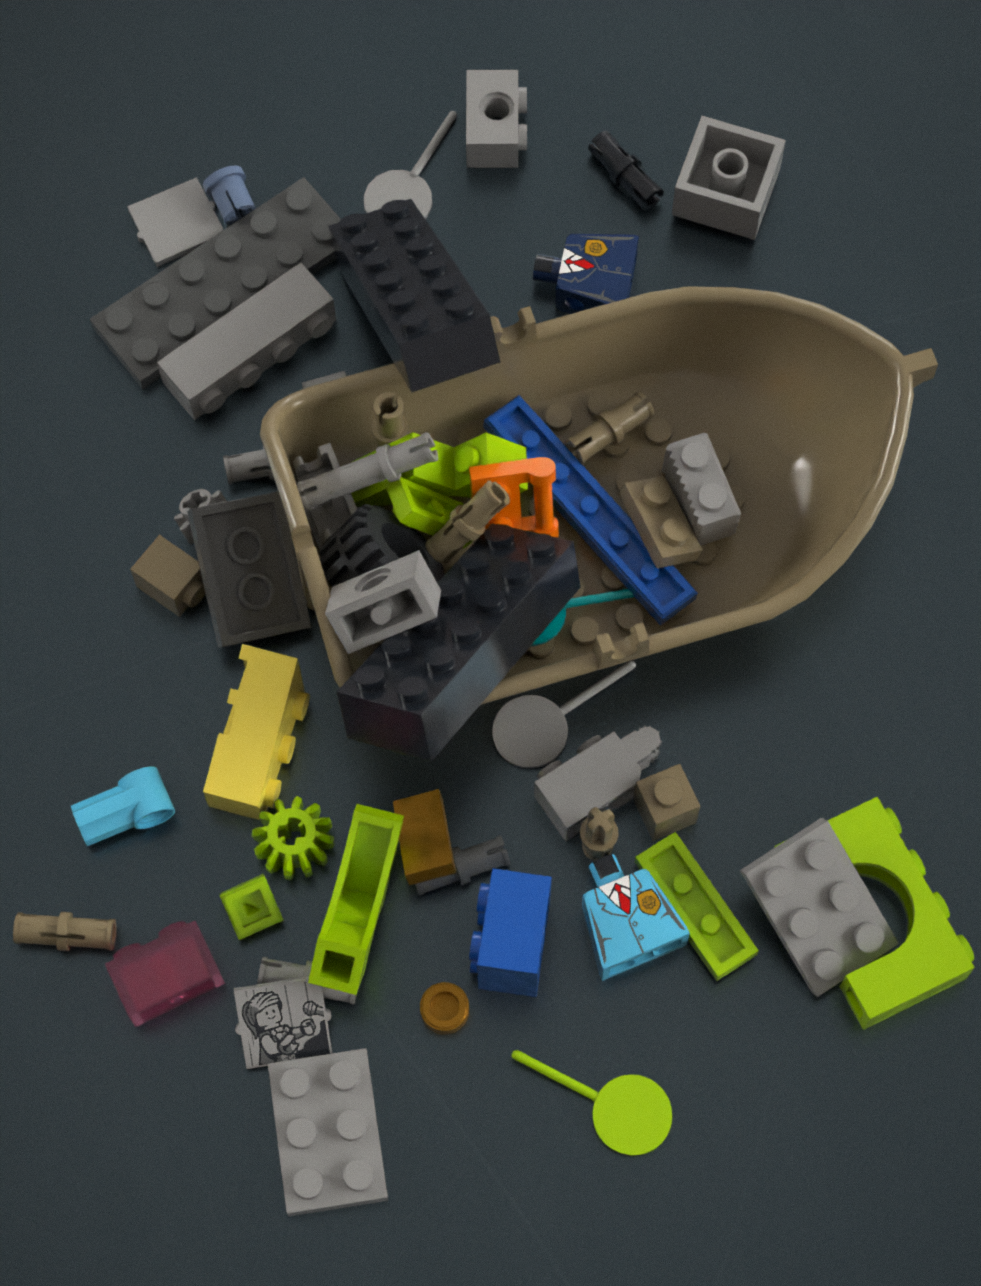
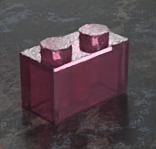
[105,921,225,1027]

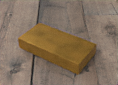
[393,789,456,885]

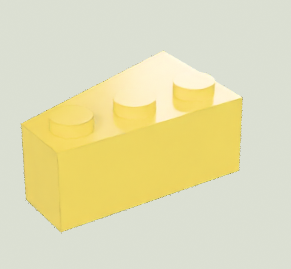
[203,644,310,820]

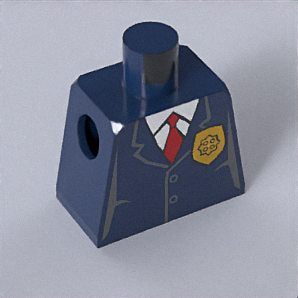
[533,234,639,314]

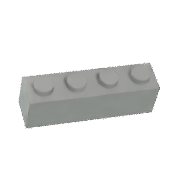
[157,263,336,420]

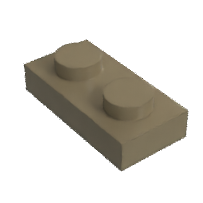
[619,476,703,568]

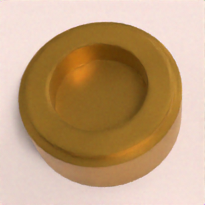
[420,982,469,1034]

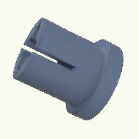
[203,166,256,224]

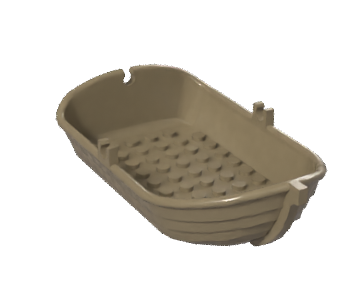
[260,286,938,705]

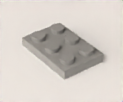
[740,818,899,997]
[268,1048,388,1217]

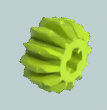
[252,796,335,880]

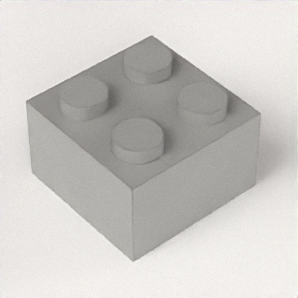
[672,116,786,240]

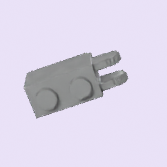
[534,725,662,842]

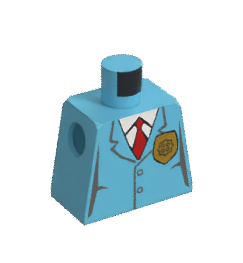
[582,854,690,981]

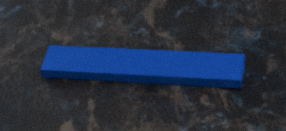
[483,395,698,626]

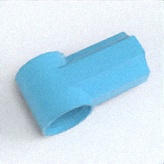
[71,767,175,846]

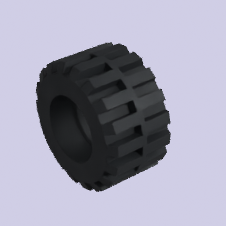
[319,504,445,587]

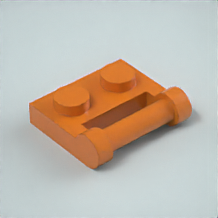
[469,457,559,538]

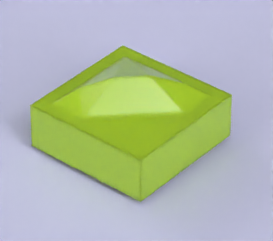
[219,874,284,940]

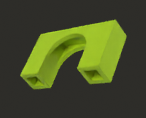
[774,796,975,1030]

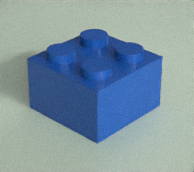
[469,868,552,997]

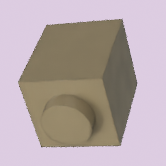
[130,534,206,617]
[633,764,700,841]

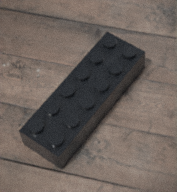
[328,199,501,393]
[337,523,581,762]

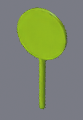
[512,1050,672,1156]

